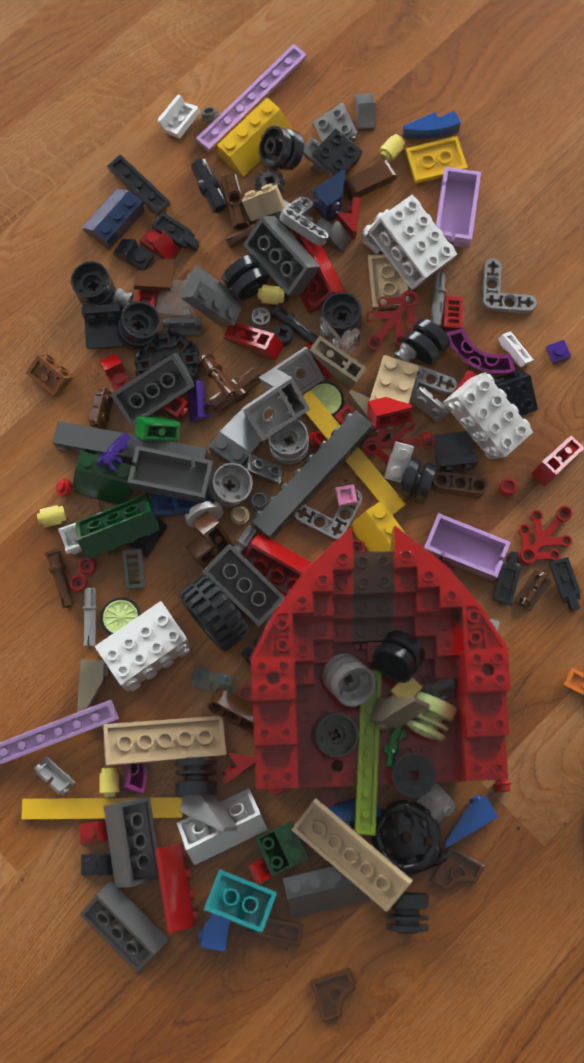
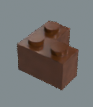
[185,511,234,569]

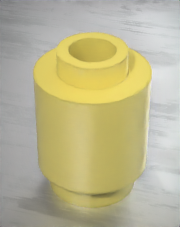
[379,134,405,162]
[258,285,285,305]
[37,505,66,528]
[99,768,120,797]

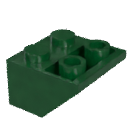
[255,821,309,876]

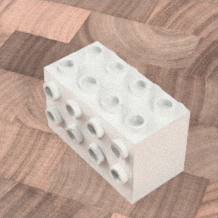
[368,195,457,290]
[443,372,533,460]
[95,601,192,692]

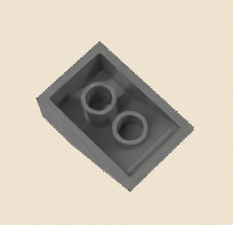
[209,409,265,466]

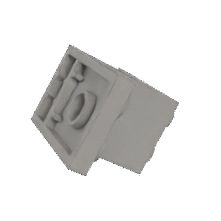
[242,347,324,441]

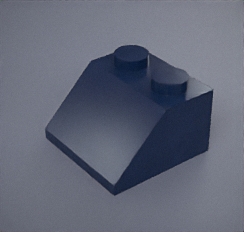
[313,170,345,221]

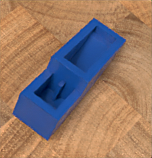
[402,111,461,139]
[150,494,211,518]

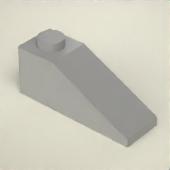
[180,795,237,832]

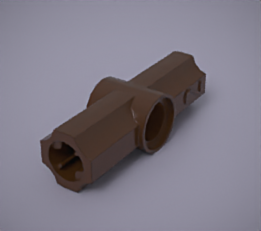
[221,173,249,230]
[208,367,261,414]

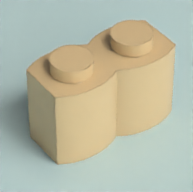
[242,184,285,221]

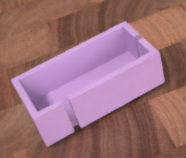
[435,167,481,249]
[424,513,511,581]

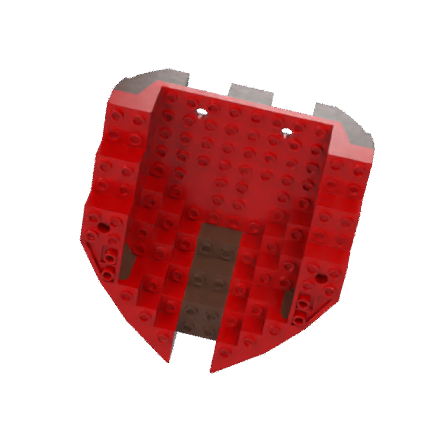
[251,526,511,790]

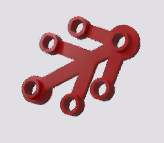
[366,290,419,350]
[362,420,436,466]
[518,506,573,566]

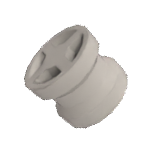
[113,288,134,309]
[252,307,270,330]
[393,343,417,363]

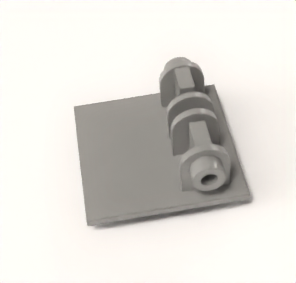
[313,102,358,142]

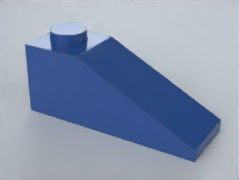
[442,794,498,848]
[198,914,230,951]

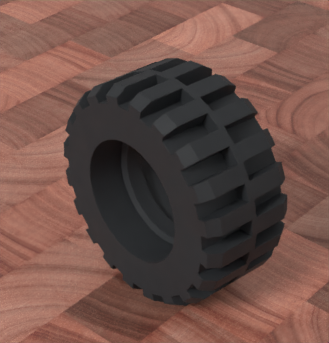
[179,575,249,651]

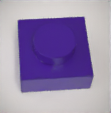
[546,340,571,364]

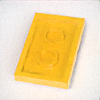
[405,136,468,184]

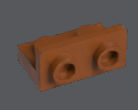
[26,354,73,396]

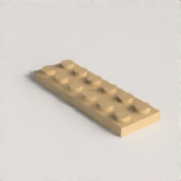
[103,716,226,766]
[292,799,412,912]

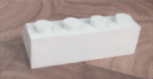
[177,788,268,865]

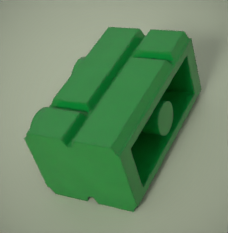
[135,416,181,442]

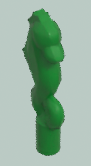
[384,725,406,767]

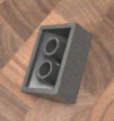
[180,265,241,327]

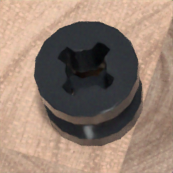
[274,324,292,347]

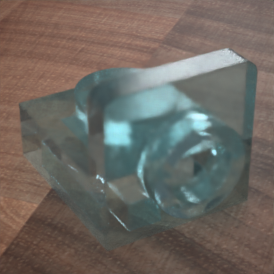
[422,675,455,699]

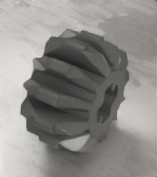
[255,168,285,193]

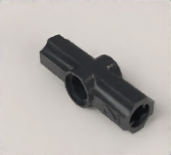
[191,159,227,213]

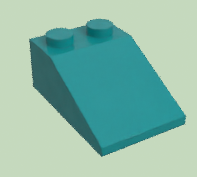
[204,869,277,933]

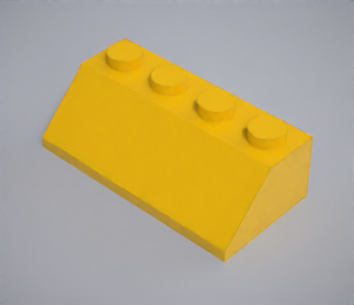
[217,98,293,178]
[349,500,405,552]

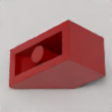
[367,397,413,430]

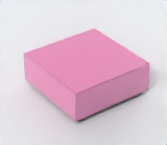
[335,484,358,507]

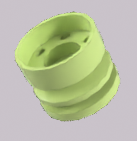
[405,692,457,741]

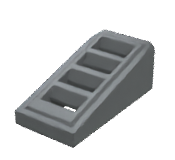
[122,548,146,589]

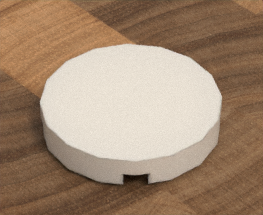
[185,501,223,528]

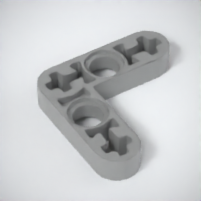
[279,196,329,246]
[482,258,537,314]
[408,364,457,404]
[294,489,363,541]

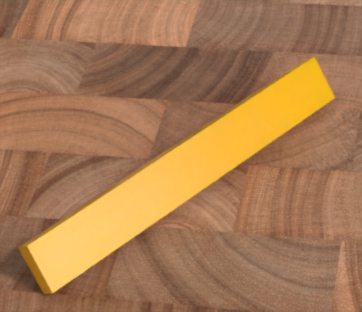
[303,390,406,515]
[22,797,183,819]

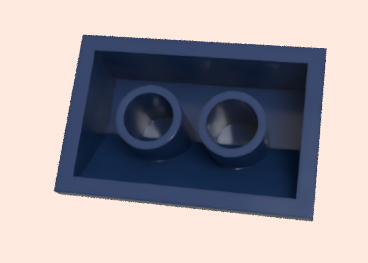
[82,189,145,250]

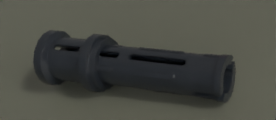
[270,303,319,344]

